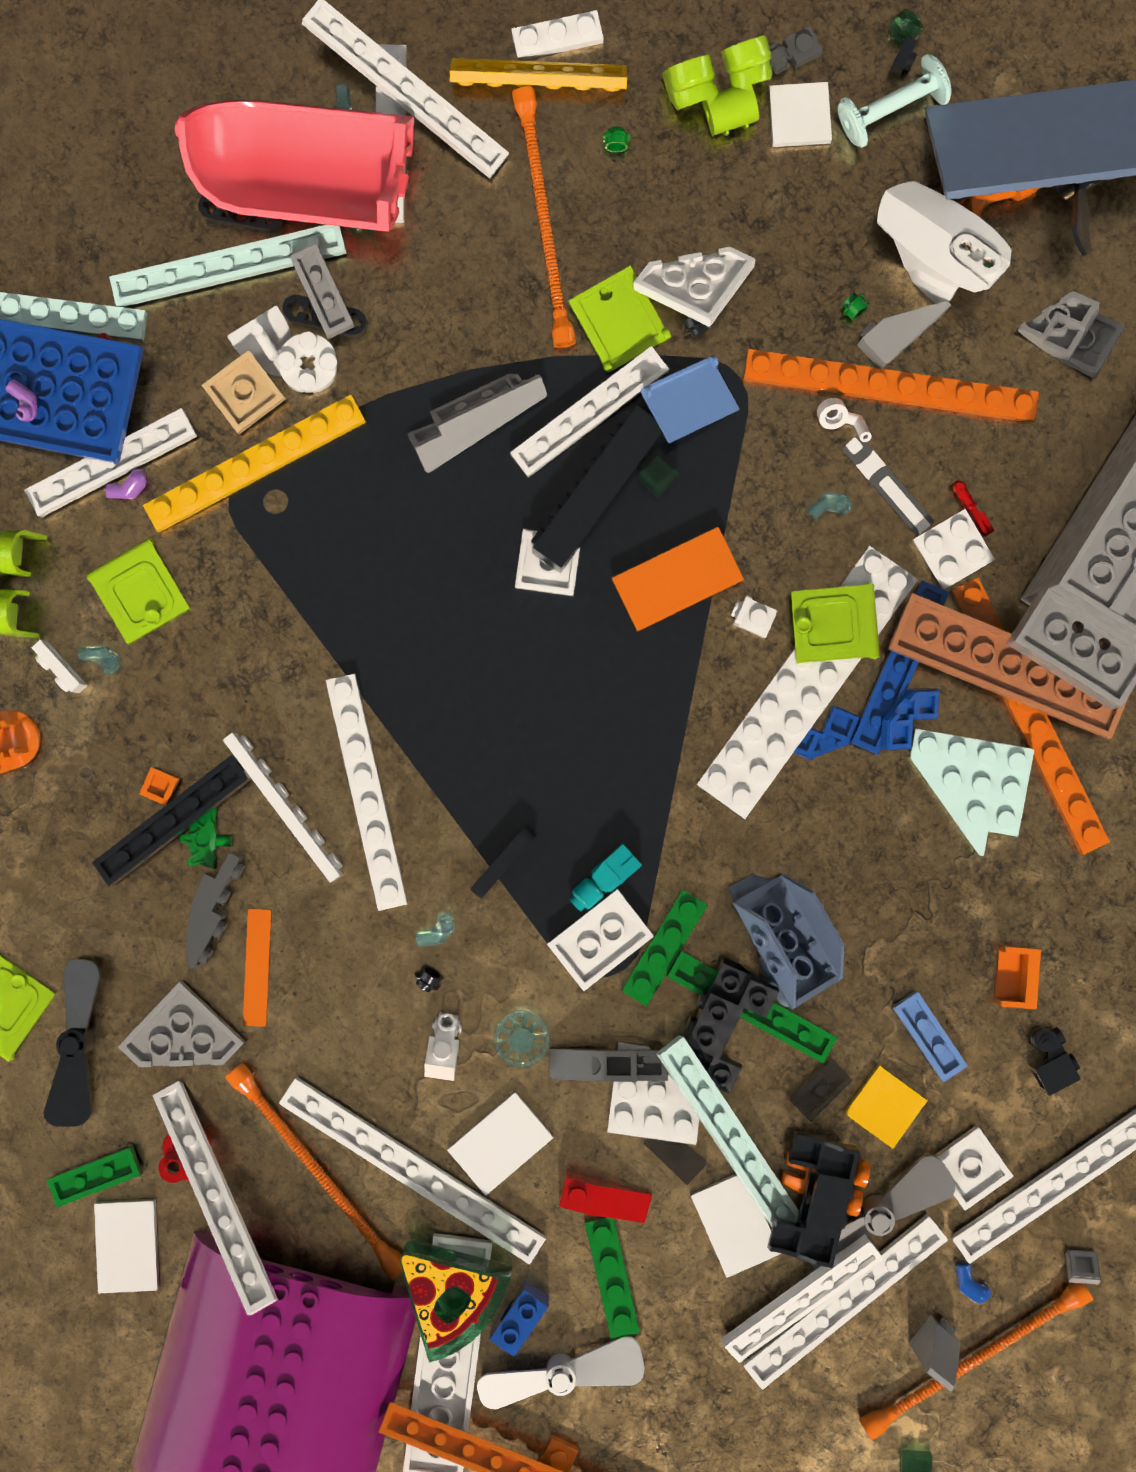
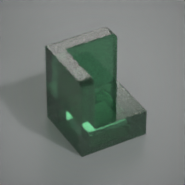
[637,456,680,498]

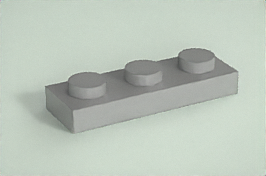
[290,244,355,339]

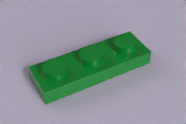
[46,1145,143,1208]

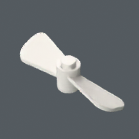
[477,1336,645,1409]

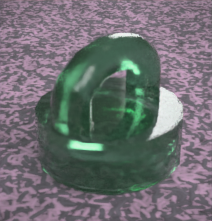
[890,9,923,43]

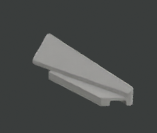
[407,374,547,473]

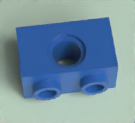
[489,1280,549,1357]

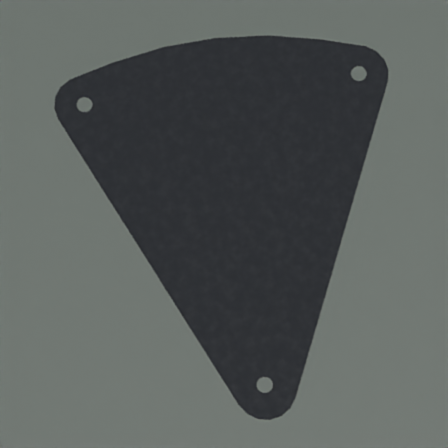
[229,355,748,977]

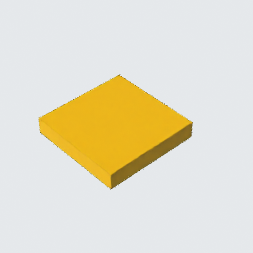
[844,1064,927,1149]

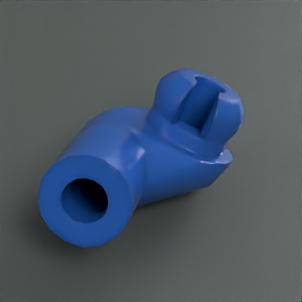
[955,1262,991,1303]

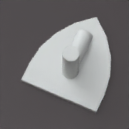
[227,305,292,377]

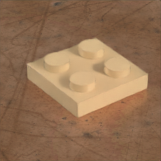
[202,350,286,434]

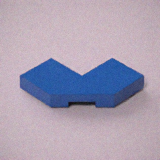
[881,688,940,750]
[793,705,861,760]

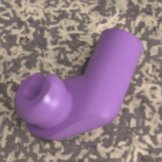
[6,379,38,422]
[106,469,147,499]

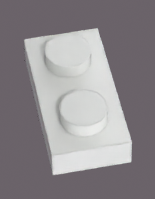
[31,640,88,693]

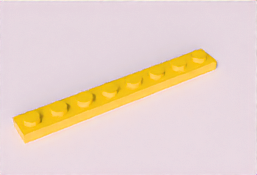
[143,395,366,533]

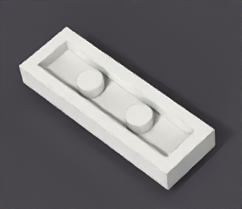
[511,10,603,61]

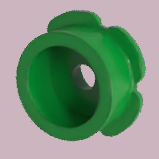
[602,126,631,152]
[842,293,870,321]

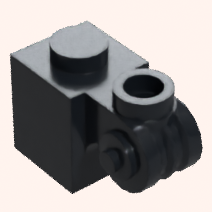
[1028,1027,1081,1096]

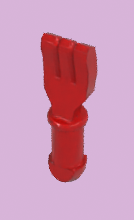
[953,480,995,538]

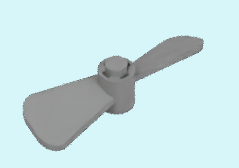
[810,1154,955,1269]

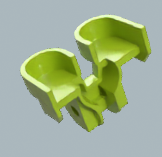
[662,35,773,136]
[0,529,48,638]

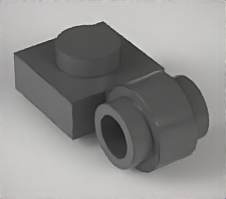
[769,26,823,74]

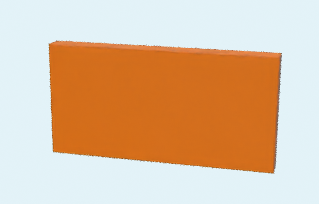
[612,527,744,632]

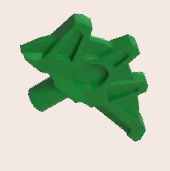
[180,806,233,869]

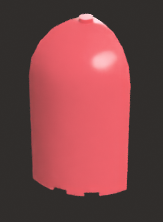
[175,100,414,232]

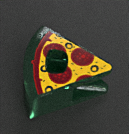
[400,1240,512,1363]

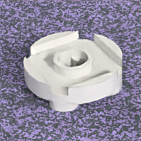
[278,332,338,393]

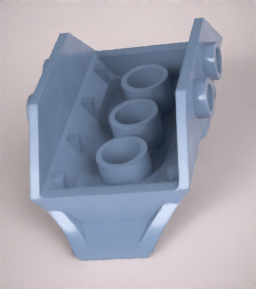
[728,874,844,1010]

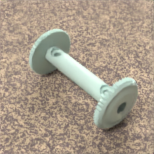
[838,54,951,148]

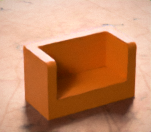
[994,944,1041,1009]

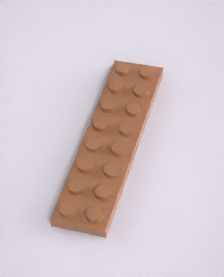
[888,593,1128,739]

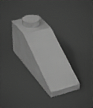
[857,300,951,369]
[909,1315,960,1392]

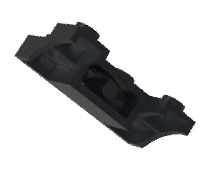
[684,957,779,1094]
[767,1131,861,1268]

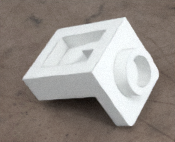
[731,595,777,638]

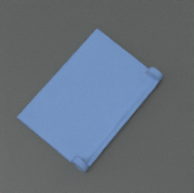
[641,355,740,443]

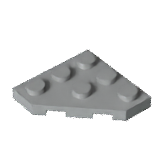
[118,981,246,1067]

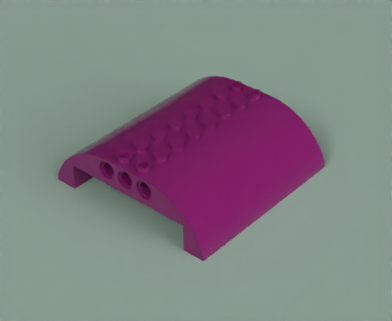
[132,1230,418,1472]

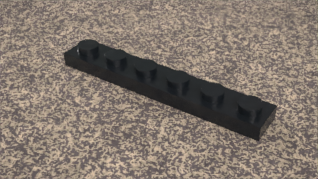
[92,755,251,886]

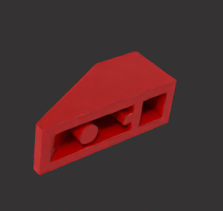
[559,1170,653,1223]

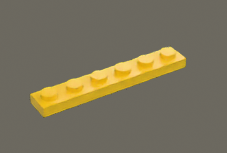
[450,58,627,92]

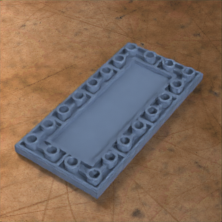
[925,80,1136,200]

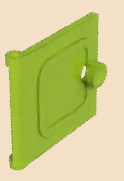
[568,265,671,373]
[86,538,191,645]
[791,583,880,664]
[0,955,57,1062]

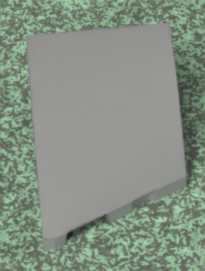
[1018,291,1125,379]

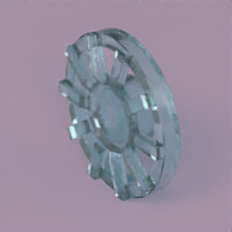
[494,1011,550,1068]

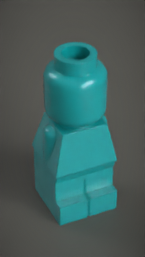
[569,843,642,912]

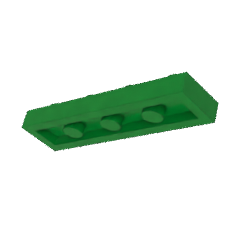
[621,889,708,1007]
[584,1216,640,1339]

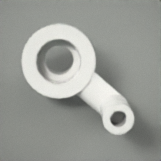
[817,398,872,442]

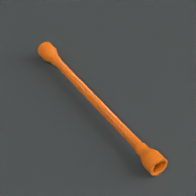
[512,86,576,348]
[224,1062,404,1280]
[859,1283,1093,1440]

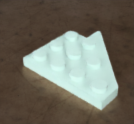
[909,728,1035,856]

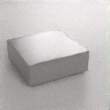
[1065,1250,1101,1285]

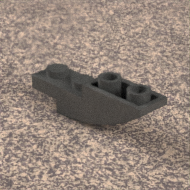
[186,851,245,969]
[550,1048,668,1082]

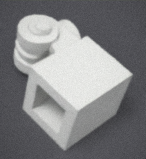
[425,1012,462,1081]

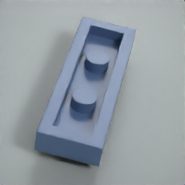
[892,991,968,1083]

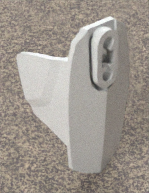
[877,181,1011,304]

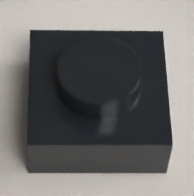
[889,36,918,79]

